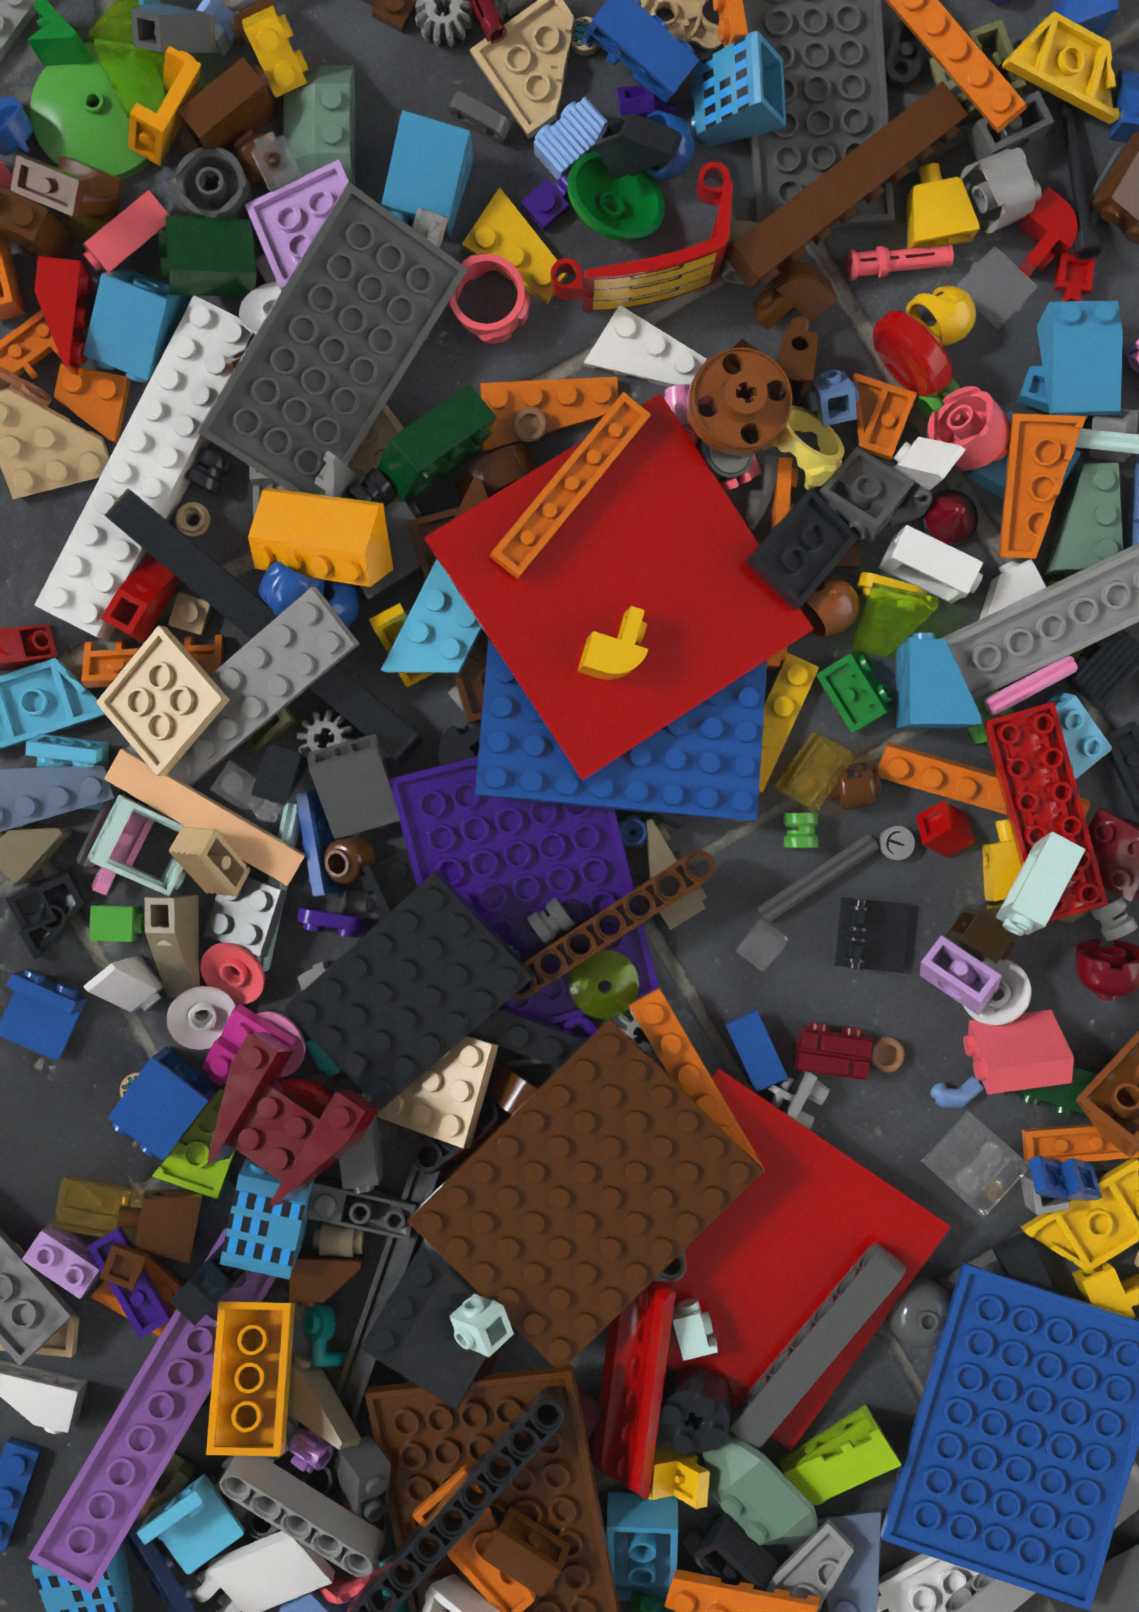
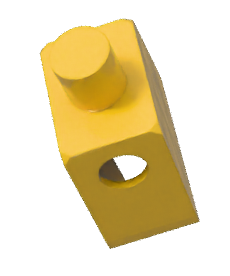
[906,163,980,249]
[982,819,1022,902]

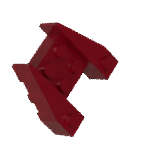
[208,1032,380,1206]

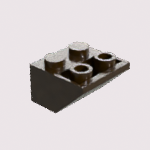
[945,899,1016,964]

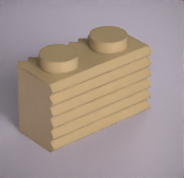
[169,827,250,897]

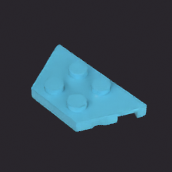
[381,559,482,673]
[0,658,106,750]

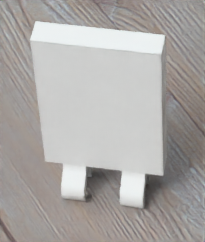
[191,1531,335,1612]
[877,1554,978,1612]

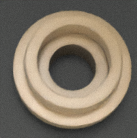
[176,502,211,537]

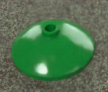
[567,151,665,243]

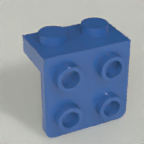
[0,968,88,1060]

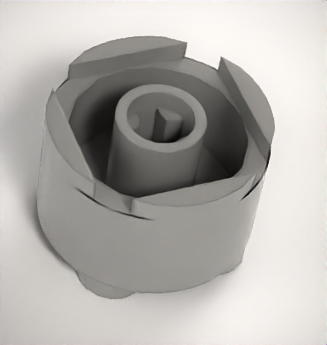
[960,147,1042,234]

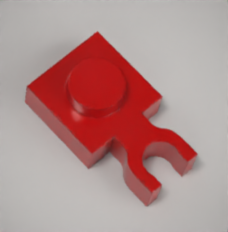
[1053,253,1096,302]

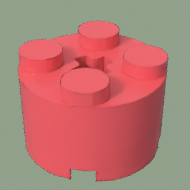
[928,386,1011,472]

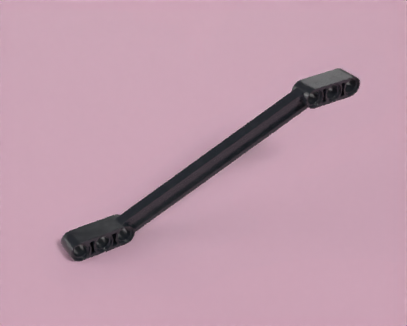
[246,1098,507,1539]

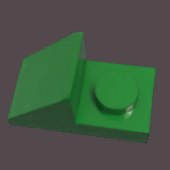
[28,0,93,66]

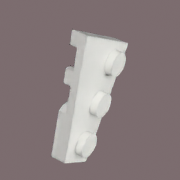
[583,305,707,387]

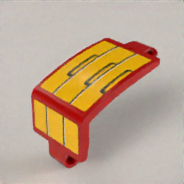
[550,162,733,312]

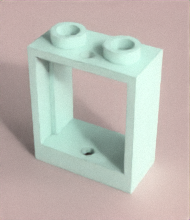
[88,794,186,896]
[995,832,1086,936]

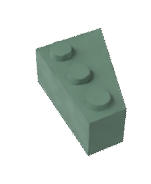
[1042,462,1123,576]

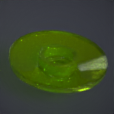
[569,949,639,1019]

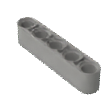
[219,1456,385,1577]

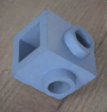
[807,370,859,426]

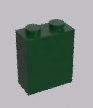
[159,216,256,297]

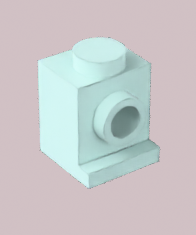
[672,1299,718,1361]

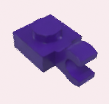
[616,85,678,116]
[521,167,572,231]

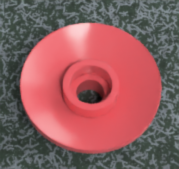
[200,943,265,1004]

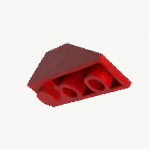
[34,256,93,375]
[101,555,181,644]

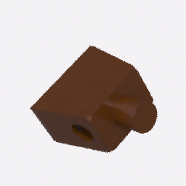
[769,317,819,408]
[116,1189,202,1263]

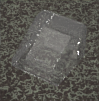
[736,919,787,972]

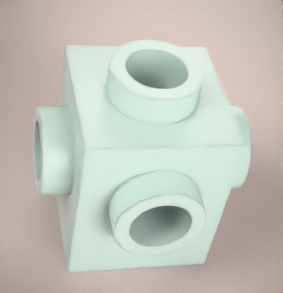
[449,1294,514,1357]

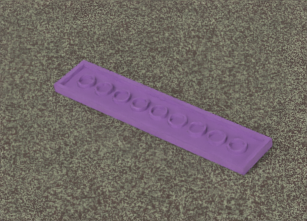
[28,1228,276,1594]

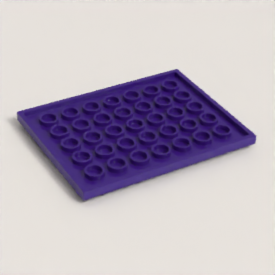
[389,756,659,1038]

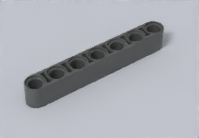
[729,1243,906,1450]

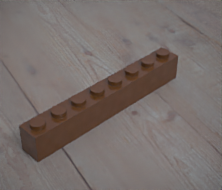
[724,81,968,290]

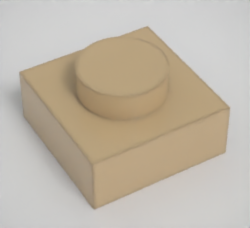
[168,592,213,637]

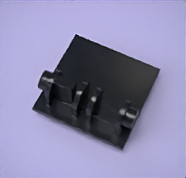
[834,897,910,973]

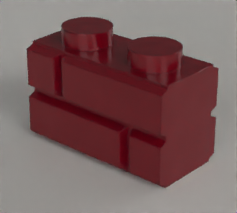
[793,1021,872,1080]

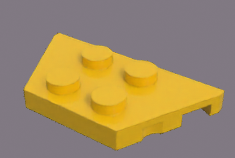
[1002,11,1120,125]
[1021,1158,1139,1273]

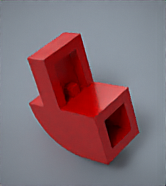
[1017,187,1078,278]

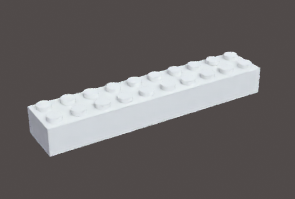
[34,295,255,642]

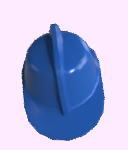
[0,96,34,156]

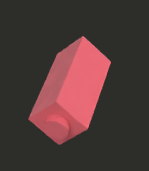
[81,190,170,273]

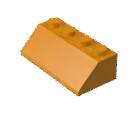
[248,488,393,587]
[206,1301,295,1456]

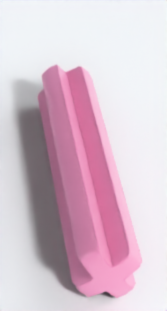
[983,655,1078,716]

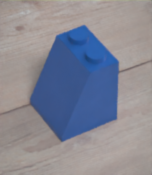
[107,1046,221,1160]

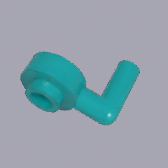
[303,1305,349,1367]

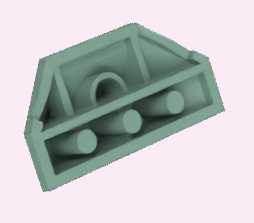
[284,65,355,186]
[703,1432,820,1545]

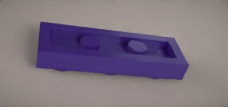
[87,1227,172,1338]

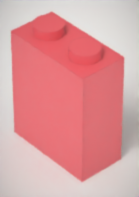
[963,1009,1074,1095]

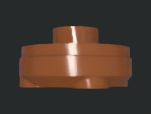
[687,348,792,457]

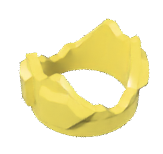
[762,405,845,490]

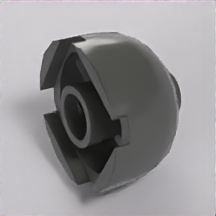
[886,1274,951,1348]

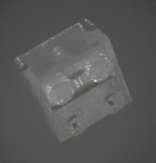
[921,1110,1029,1218]

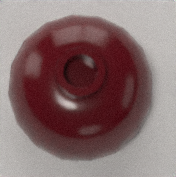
[1075,939,1139,1001]

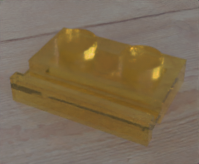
[774,731,855,813]
[52,1175,134,1237]

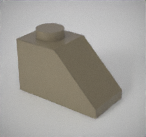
[0,828,73,884]

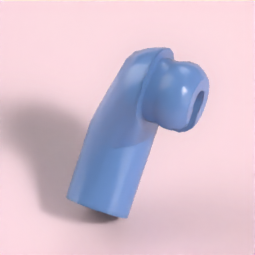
[930,1076,984,1108]

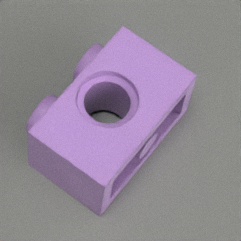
[920,935,1001,1015]
[22,1221,102,1299]

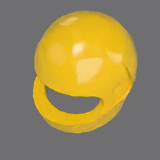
[906,286,976,346]

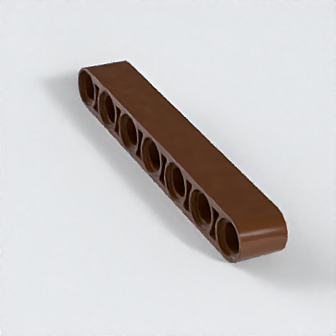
[512,850,715,999]

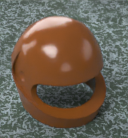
[800,577,859,638]

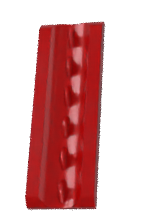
[984,701,1108,922]
[591,1281,676,1499]

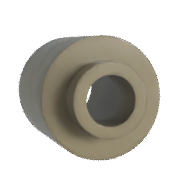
[313,1222,365,1258]

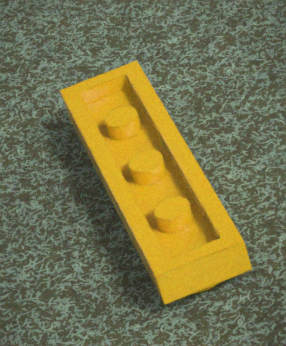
[759,653,819,793]

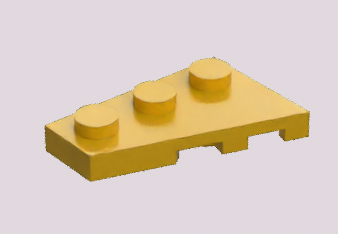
[462,187,567,304]

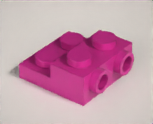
[202,1004,298,1085]

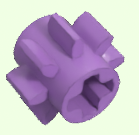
[289,1427,334,1473]

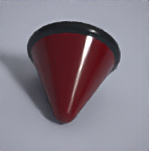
[921,489,978,547]

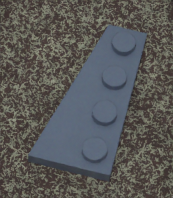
[0,764,118,832]
[817,1509,882,1612]

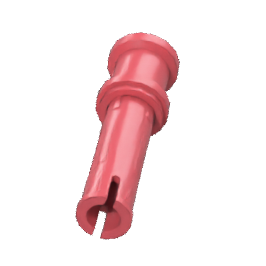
[845,244,954,281]

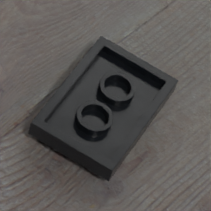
[744,488,859,611]

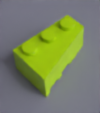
[779,1404,901,1506]

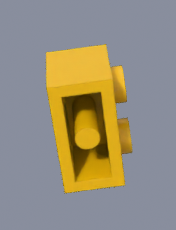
[242,5,309,98]

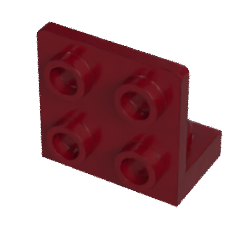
[1088,808,1139,902]

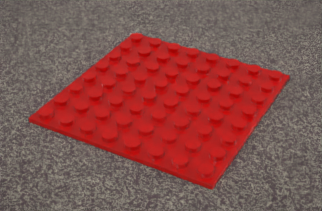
[424,393,814,781]
[608,1067,951,1451]

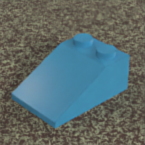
[1036,301,1123,416]
[607,1492,678,1601]

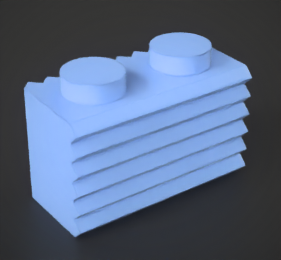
[534,97,608,180]

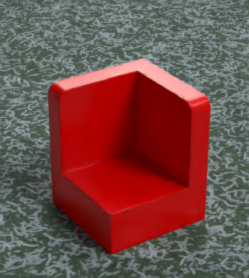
[916,800,975,858]

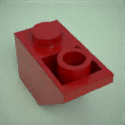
[0,624,58,672]

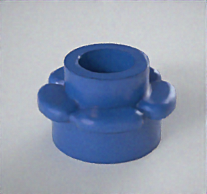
[618,815,647,849]

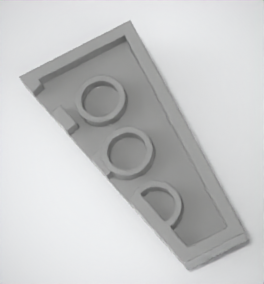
[767,1519,854,1612]

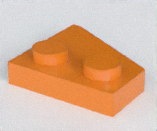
[54,363,131,444]
[852,372,917,461]

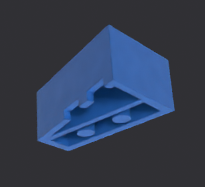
[581,0,699,103]

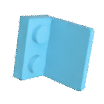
[1040,691,1112,780]
[25,734,109,810]
[136,1474,245,1574]

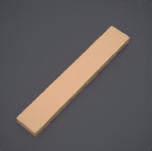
[104,748,306,886]

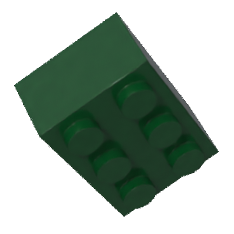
[376,384,497,501]

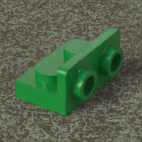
[816,649,893,733]

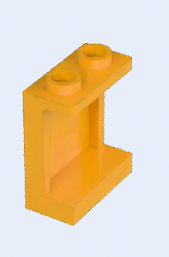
[128,46,201,166]

